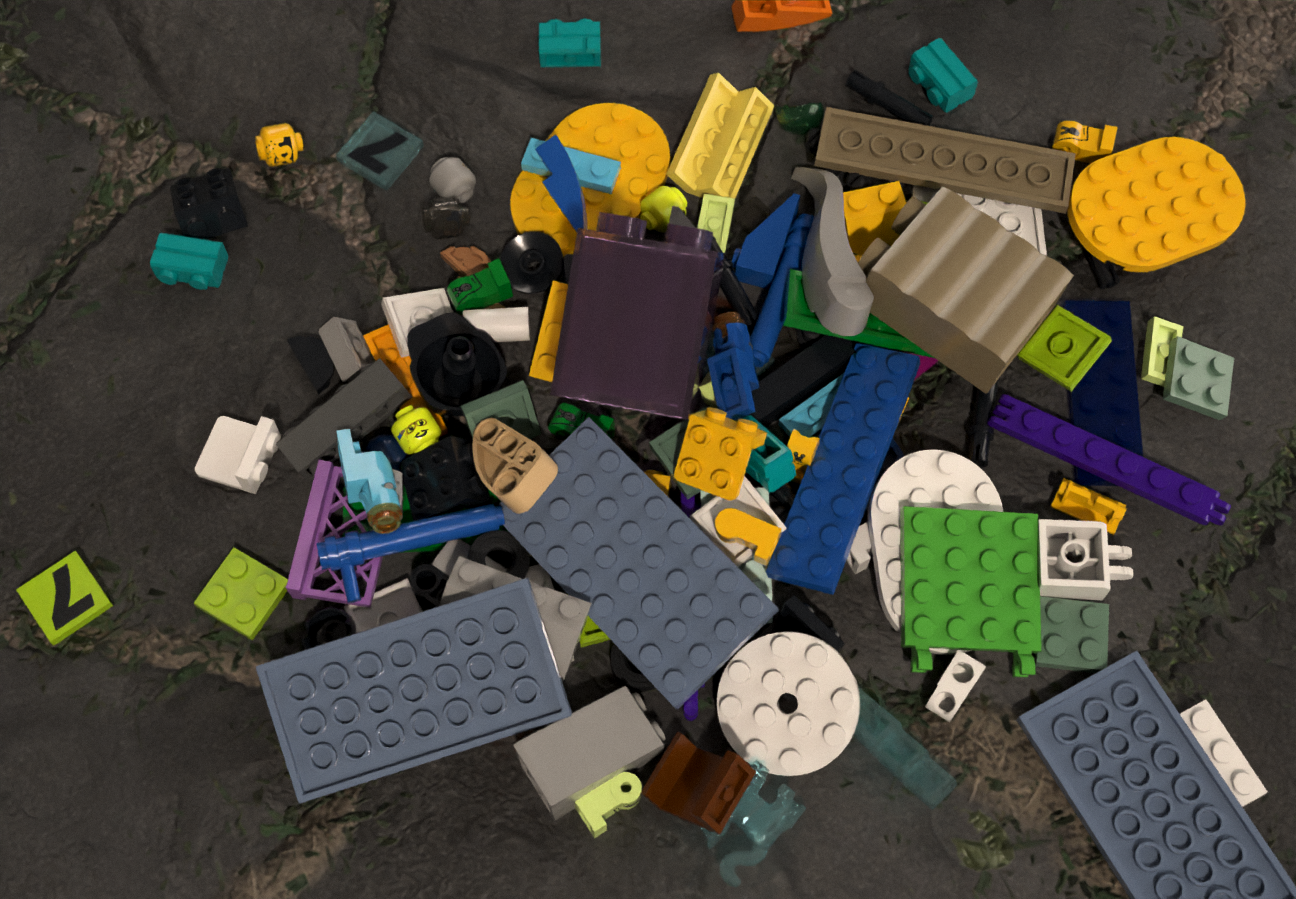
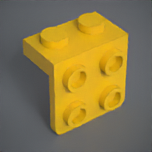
[674,407,767,501]

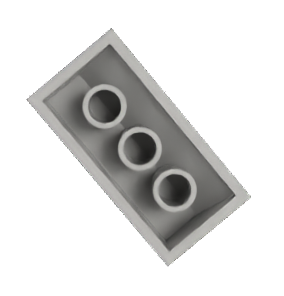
[439,556,591,681]

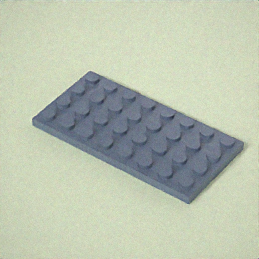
[499,417,779,710]
[255,578,572,804]
[1017,651,1296,899]

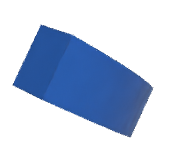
[535,135,588,240]

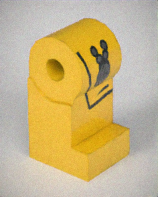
[1052,121,1118,164]
[787,429,820,484]
[715,508,782,566]

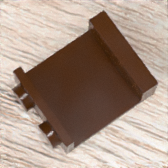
[641,732,756,835]

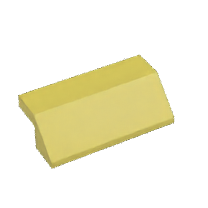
[666,73,774,198]

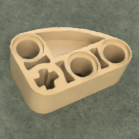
[473,418,558,514]

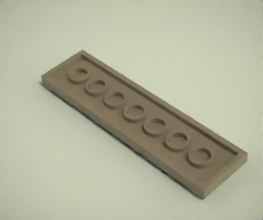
[814,107,1076,213]

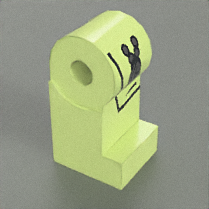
[575,772,642,838]

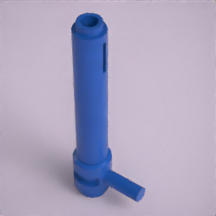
[750,214,814,367]
[316,503,505,603]

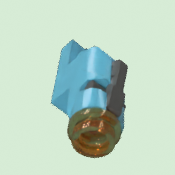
[336,429,403,534]

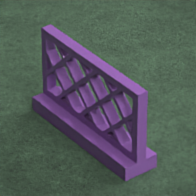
[286,460,391,608]

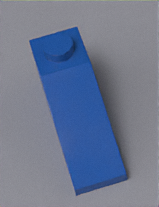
[732,193,800,290]

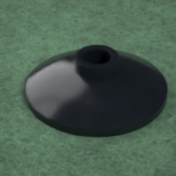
[500,231,564,294]

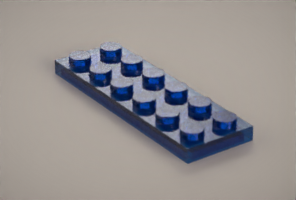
[1062,300,1143,486]

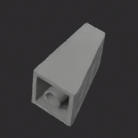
[513,685,666,821]

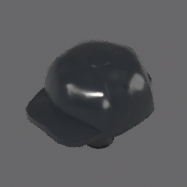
[407,313,507,417]

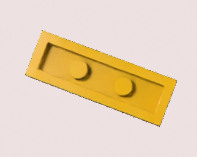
[529,281,586,384]

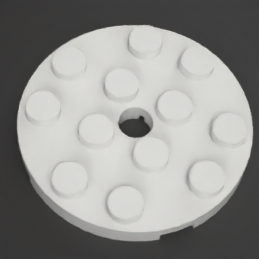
[717,632,860,776]

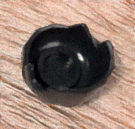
[301,607,356,650]

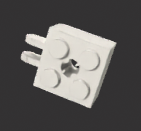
[1038,519,1133,601]

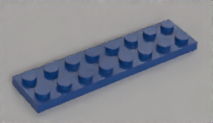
[766,343,921,595]

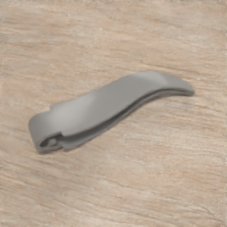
[791,167,874,336]

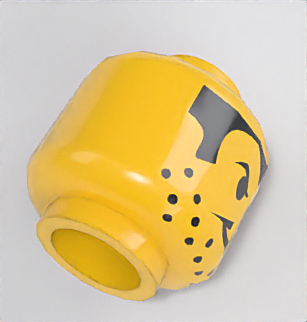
[255,123,303,167]

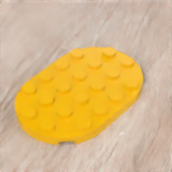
[510,103,670,258]
[1067,137,1245,272]

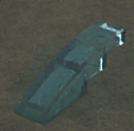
[853,687,957,810]

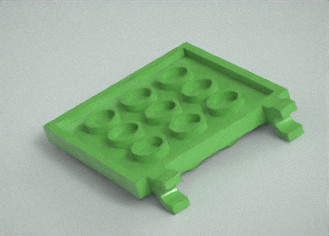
[900,506,1042,678]

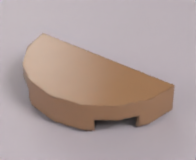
[440,246,491,277]

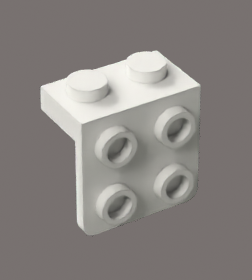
[195,416,281,494]

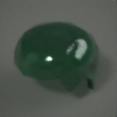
[775,102,825,135]

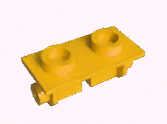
[1051,478,1127,535]

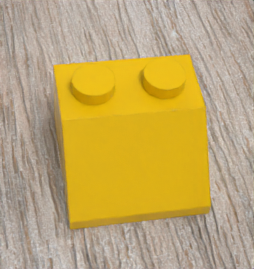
[843,181,906,255]

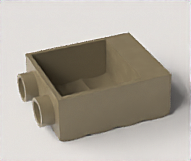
[858,187,1074,394]

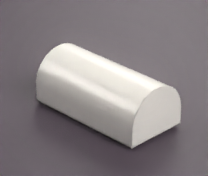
[463,307,530,343]

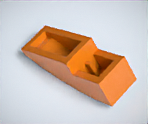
[731,0,832,32]

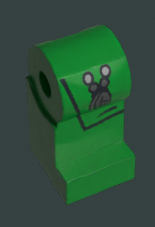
[447,258,513,315]
[548,403,616,440]

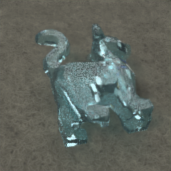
[700,760,806,887]

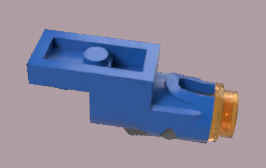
[707,312,760,420]

